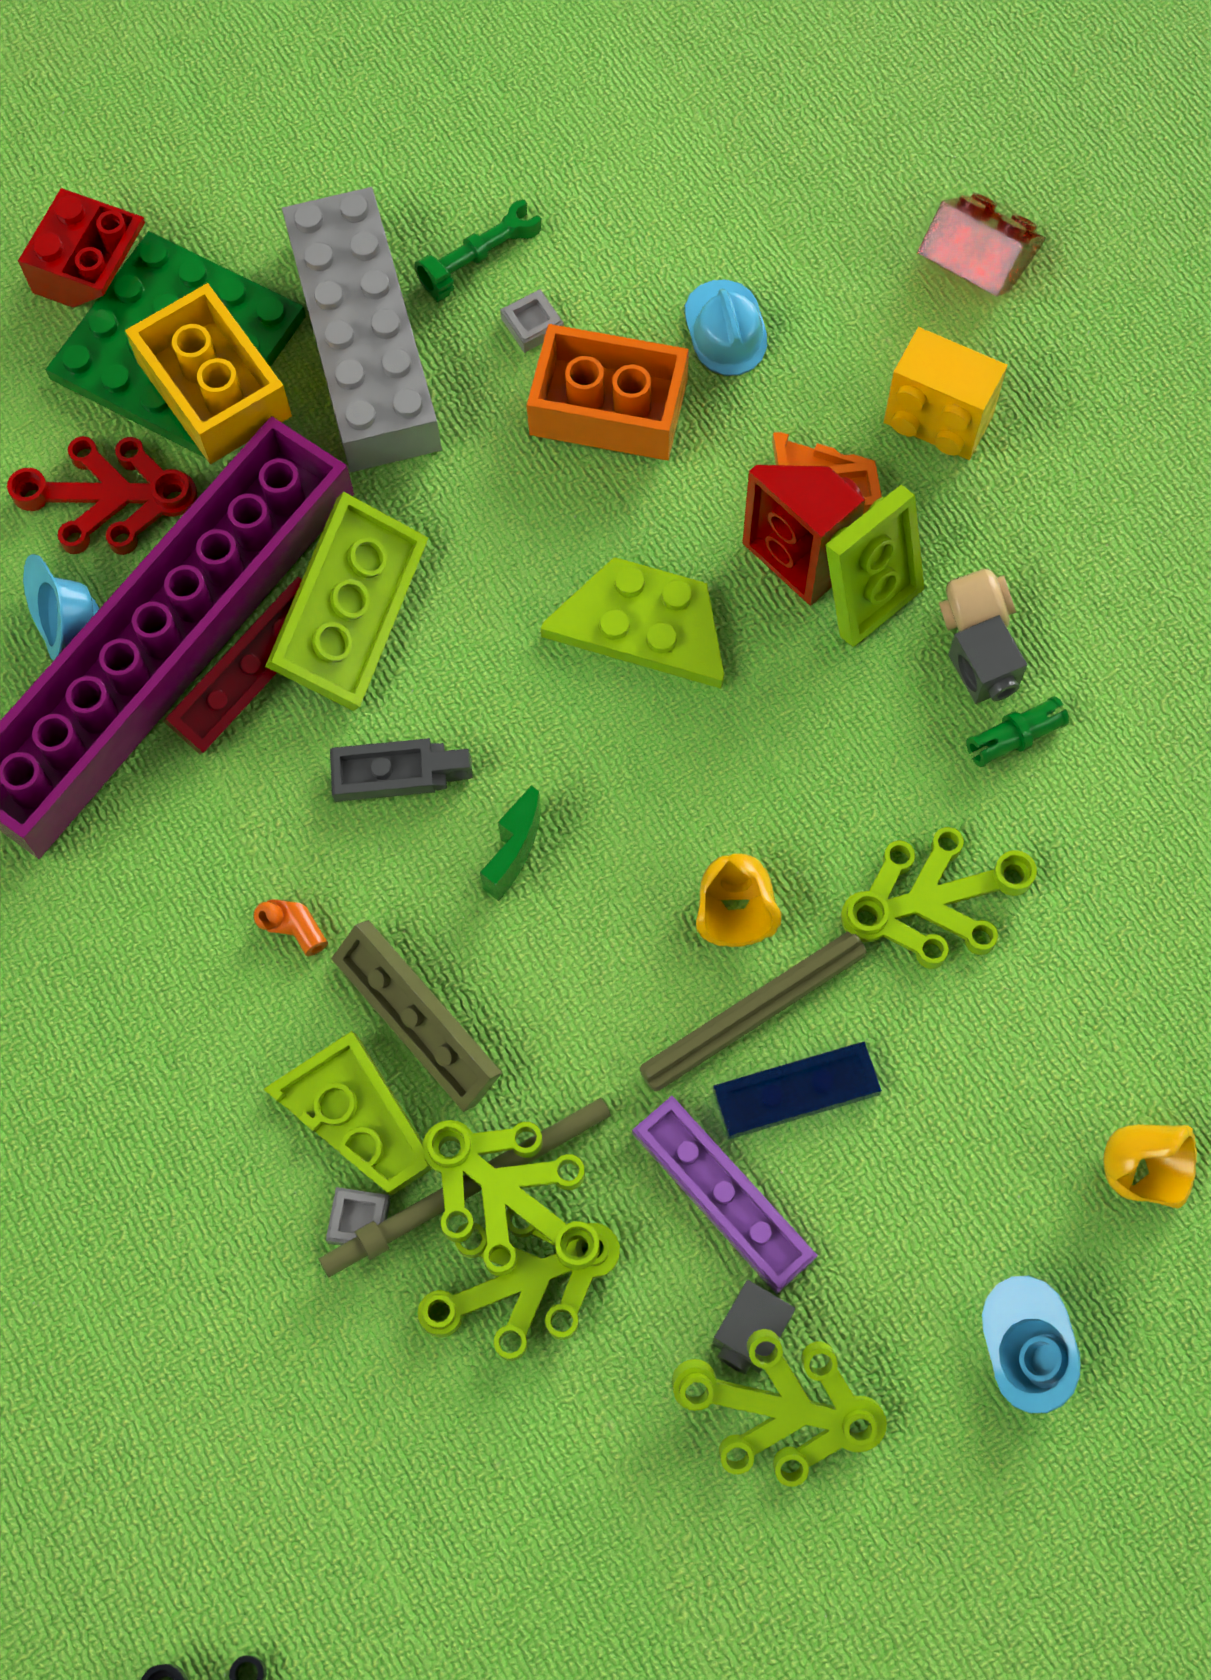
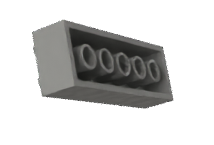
[282,187,442,473]

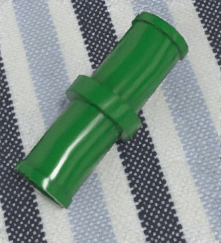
[966,696,1069,767]

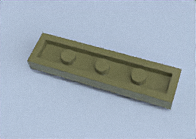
[331,920,502,1112]

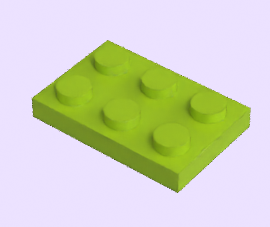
[825,484,925,647]

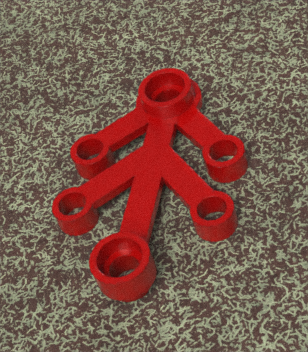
[7,436,197,555]

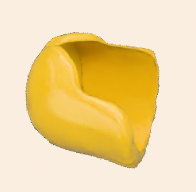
[696,853,781,947]
[1103,1124,1197,1209]

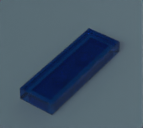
[713,1041,882,1140]

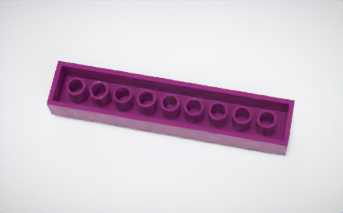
[0,416,354,860]

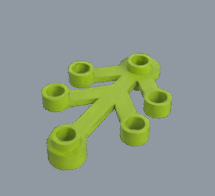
[841,827,1037,969]
[422,1120,599,1276]
[418,1208,620,1361]
[672,1329,887,1487]

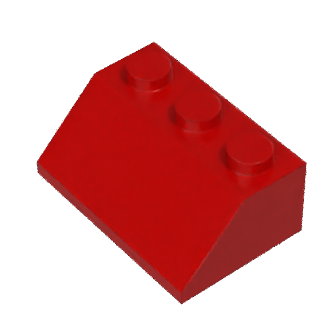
[742,465,865,606]

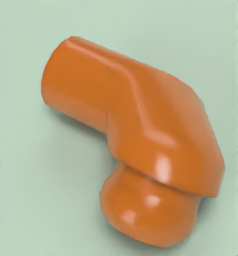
[253,899,328,956]

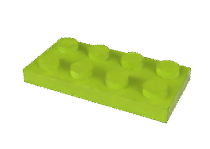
[265,491,429,711]

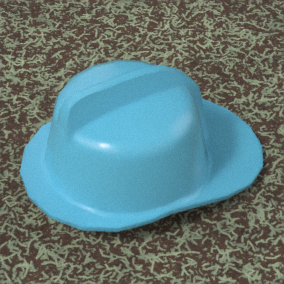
[685,280,767,376]
[23,554,99,661]
[982,1276,1081,1413]

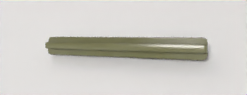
[640,932,867,1091]

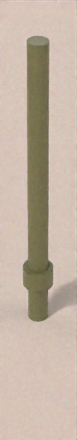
[318,1098,611,1278]

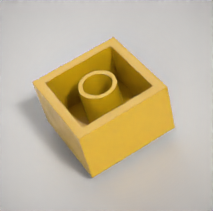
[883,327,1008,461]

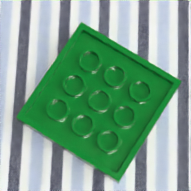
[45,231,306,458]

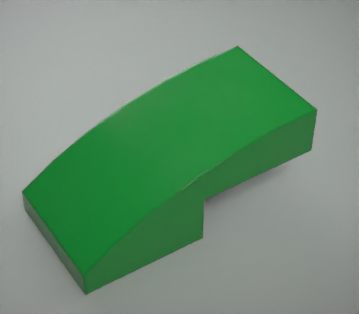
[480,785,541,901]

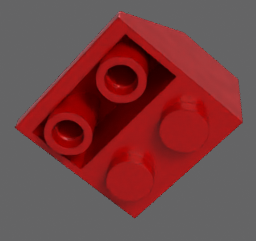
[18,188,146,308]

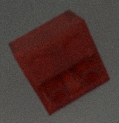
[917,192,1046,297]

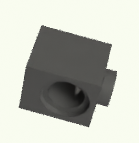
[948,615,1028,704]
[712,1279,796,1374]

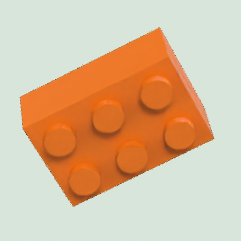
[527,324,689,461]

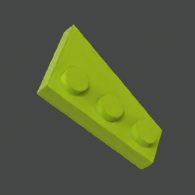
[263,1031,432,1196]

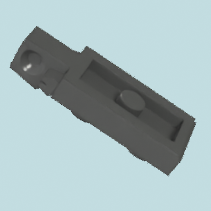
[330,738,473,802]

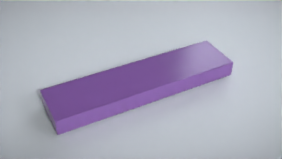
[632,1096,818,1295]

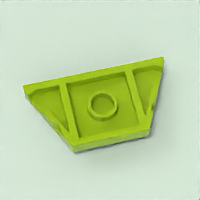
[540,557,724,689]

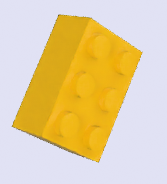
[125,283,292,464]

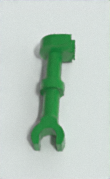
[414,199,541,303]

